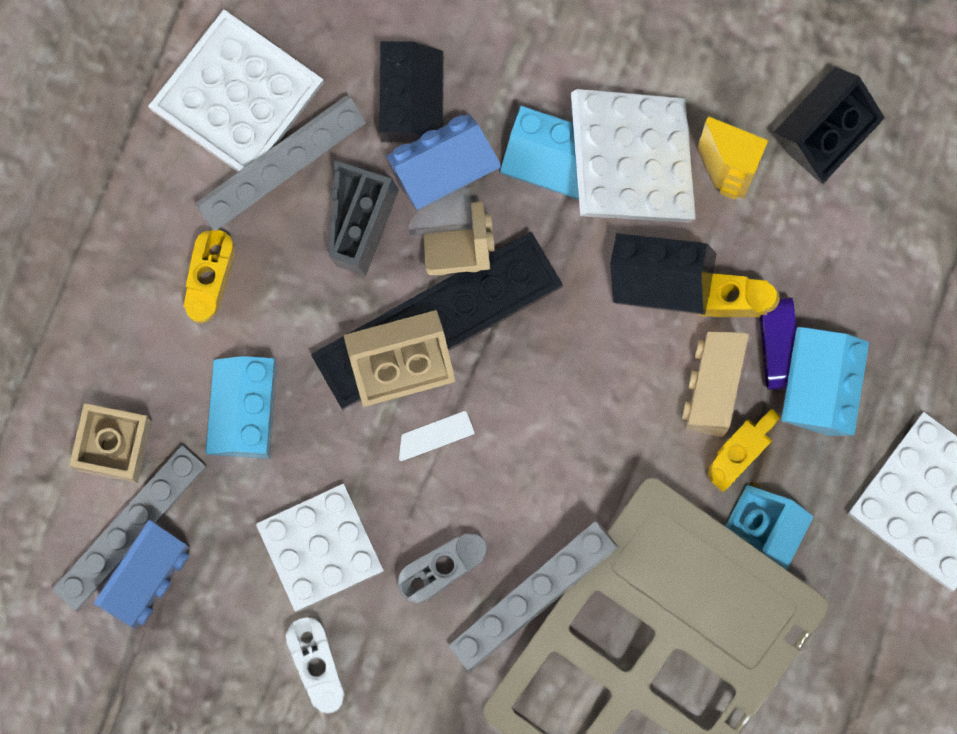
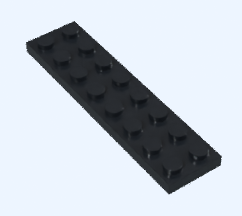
[311,231,563,411]

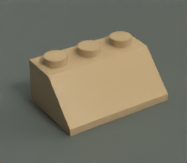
[344,310,456,407]
[682,332,749,437]

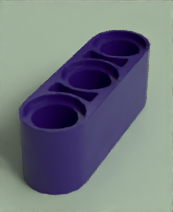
[759,297,796,390]

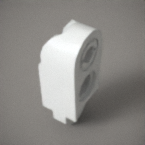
[286,618,345,714]

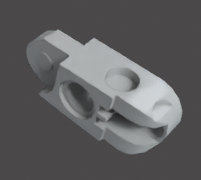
[398,533,487,604]

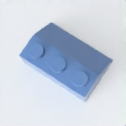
[386,114,501,210]
[94,520,190,629]

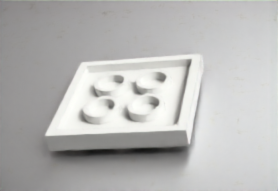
[256,484,384,613]

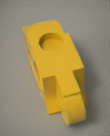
[183,230,236,323]
[696,274,780,317]
[708,409,781,493]

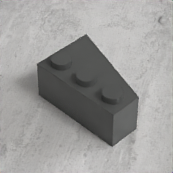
[329,160,399,276]

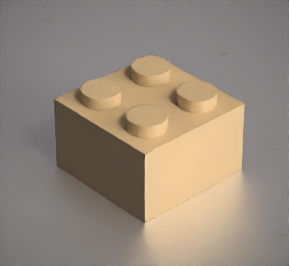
[69,403,152,484]

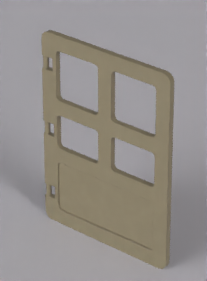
[483,478,829,734]

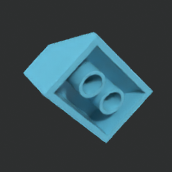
[500,106,579,200]
[781,327,869,436]
[206,356,277,459]
[725,485,814,570]

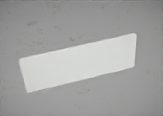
[399,411,474,461]

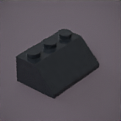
[379,41,444,143]
[773,66,885,184]
[610,233,717,315]

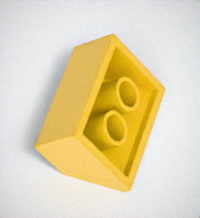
[697,116,768,199]

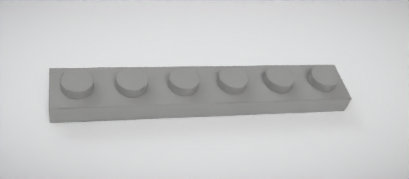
[195,95,366,231]
[52,446,207,612]
[448,521,619,671]

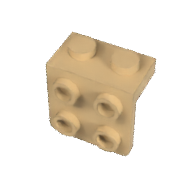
[424,202,495,276]

